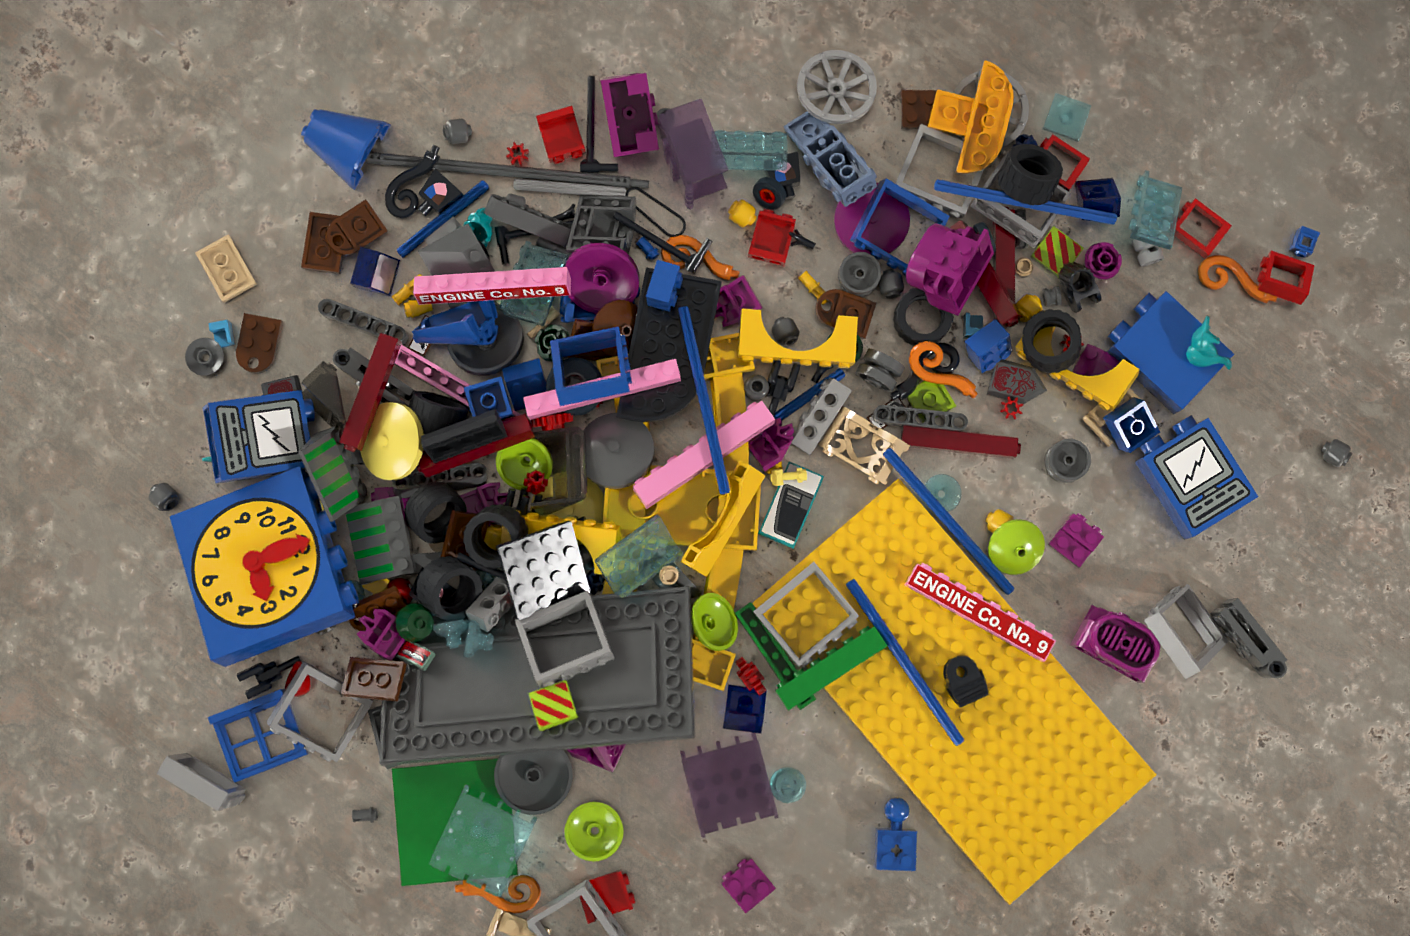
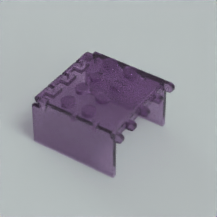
[659,98,728,209]
[680,731,779,838]

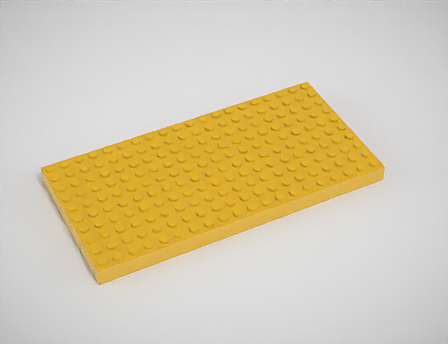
[752,478,1156,905]

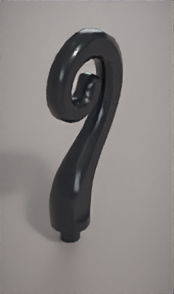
[385,145,440,218]
[890,343,960,401]

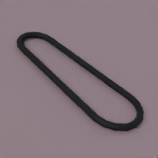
[626,187,686,237]

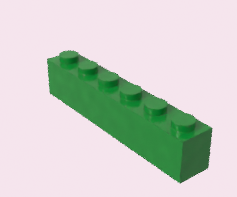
[735,602,816,710]
[775,626,887,711]

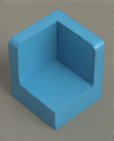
[963,312,983,338]
[208,320,236,348]

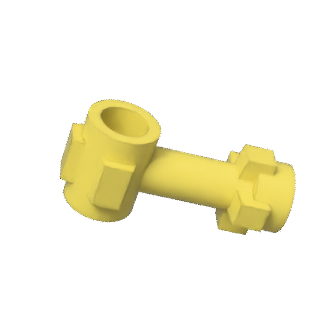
[770,468,807,486]

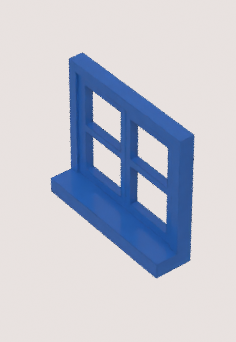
[208,689,308,783]

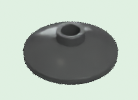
[185,338,224,376]

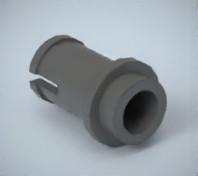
[352,807,378,823]

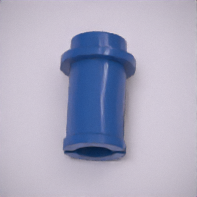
[636,237,659,261]

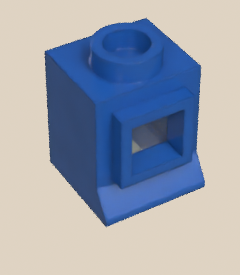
[1290,226,1320,258]

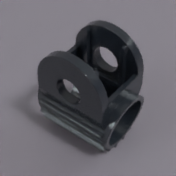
[1058,262,1101,313]
[943,656,989,708]

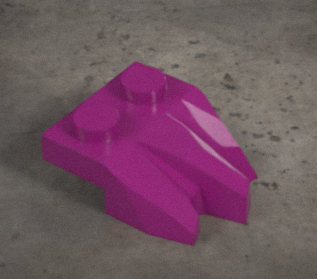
[715,275,763,327]
[1072,344,1120,376]
[748,418,794,471]
[460,482,508,526]
[356,609,405,660]

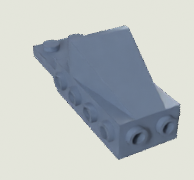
[783,111,877,207]

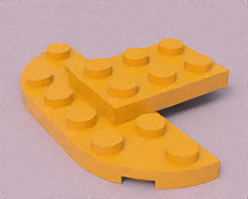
[928,60,1014,174]

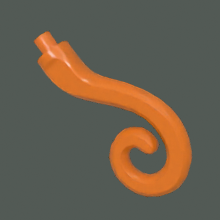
[661,235,740,281]
[1198,255,1277,304]
[909,341,978,399]
[455,875,541,913]

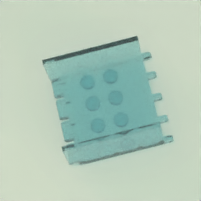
[429,785,537,898]

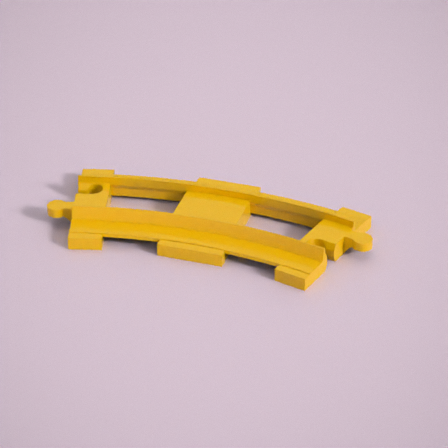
[596,333,761,691]

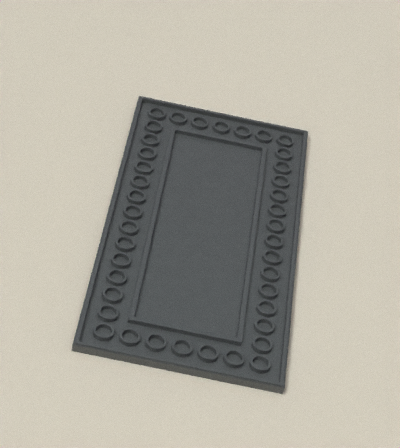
[379,586,695,766]

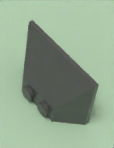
[566,195,636,254]
[418,224,495,309]

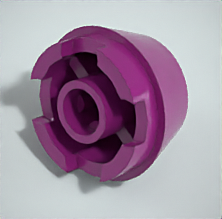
[1084,242,1122,279]

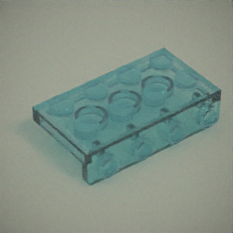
[711,130,788,171]
[1128,170,1182,250]
[500,241,569,326]
[594,515,683,598]

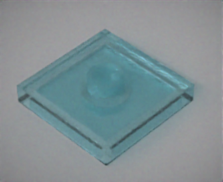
[1043,93,1091,142]

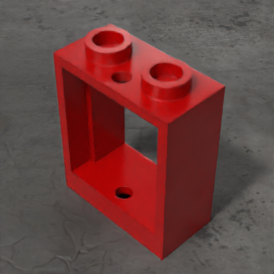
[1039,134,1090,192]
[1169,198,1232,259]
[1257,250,1315,305]

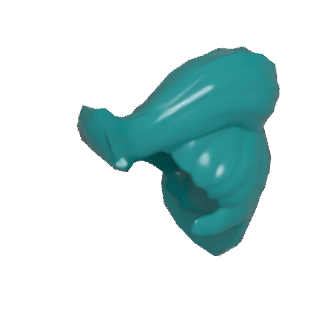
[463,208,493,248]
[1186,316,1232,370]

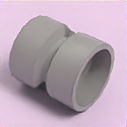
[1132,233,1164,267]

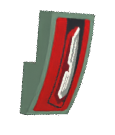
[395,640,436,671]

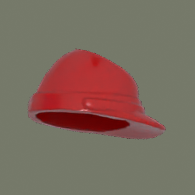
[285,661,311,697]

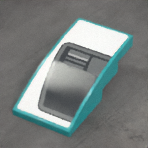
[758,461,824,549]

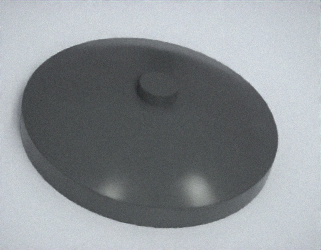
[447,304,524,376]
[577,413,655,489]
[494,750,573,815]

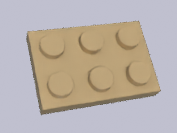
[195,234,257,303]

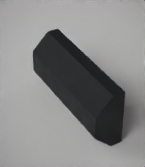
[421,409,507,463]

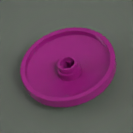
[834,182,910,254]
[565,243,640,314]

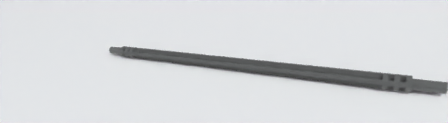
[366,152,649,188]

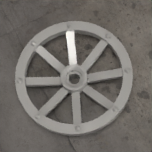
[797,50,877,124]
[953,71,1029,148]

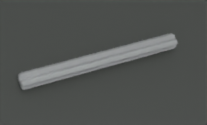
[513,179,626,196]

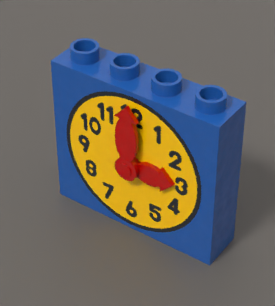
[169,466,359,667]

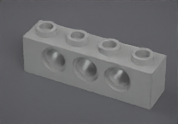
[791,377,852,455]
[465,577,512,632]

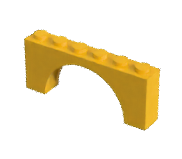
[738,309,858,368]
[1015,309,1139,411]
[501,510,621,576]

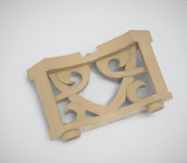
[818,406,910,485]

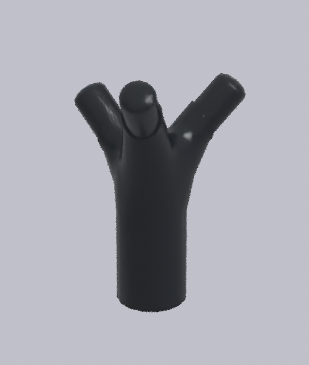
[553,204,575,221]
[789,229,816,250]
[811,363,834,384]

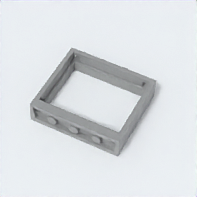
[896,124,985,219]
[971,152,1071,248]
[753,562,859,667]
[1144,584,1229,679]
[515,591,615,688]
[267,661,373,762]
[156,753,246,811]
[526,879,627,936]

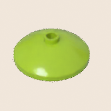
[496,438,553,490]
[988,519,1045,575]
[691,593,738,651]
[565,802,624,861]

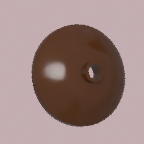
[592,300,638,357]

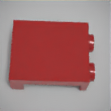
[748,209,796,266]

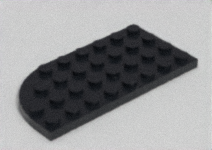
[616,267,722,422]

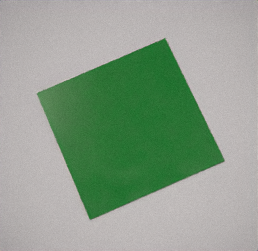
[392,758,518,886]

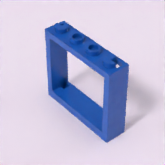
[850,178,950,276]
[550,326,632,406]

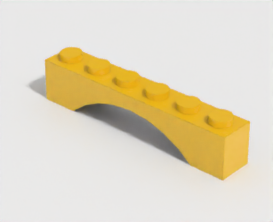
[680,460,765,577]

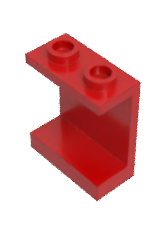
[536,105,586,164]
[576,869,636,924]

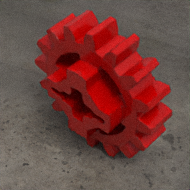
[531,412,574,431]
[735,657,767,696]

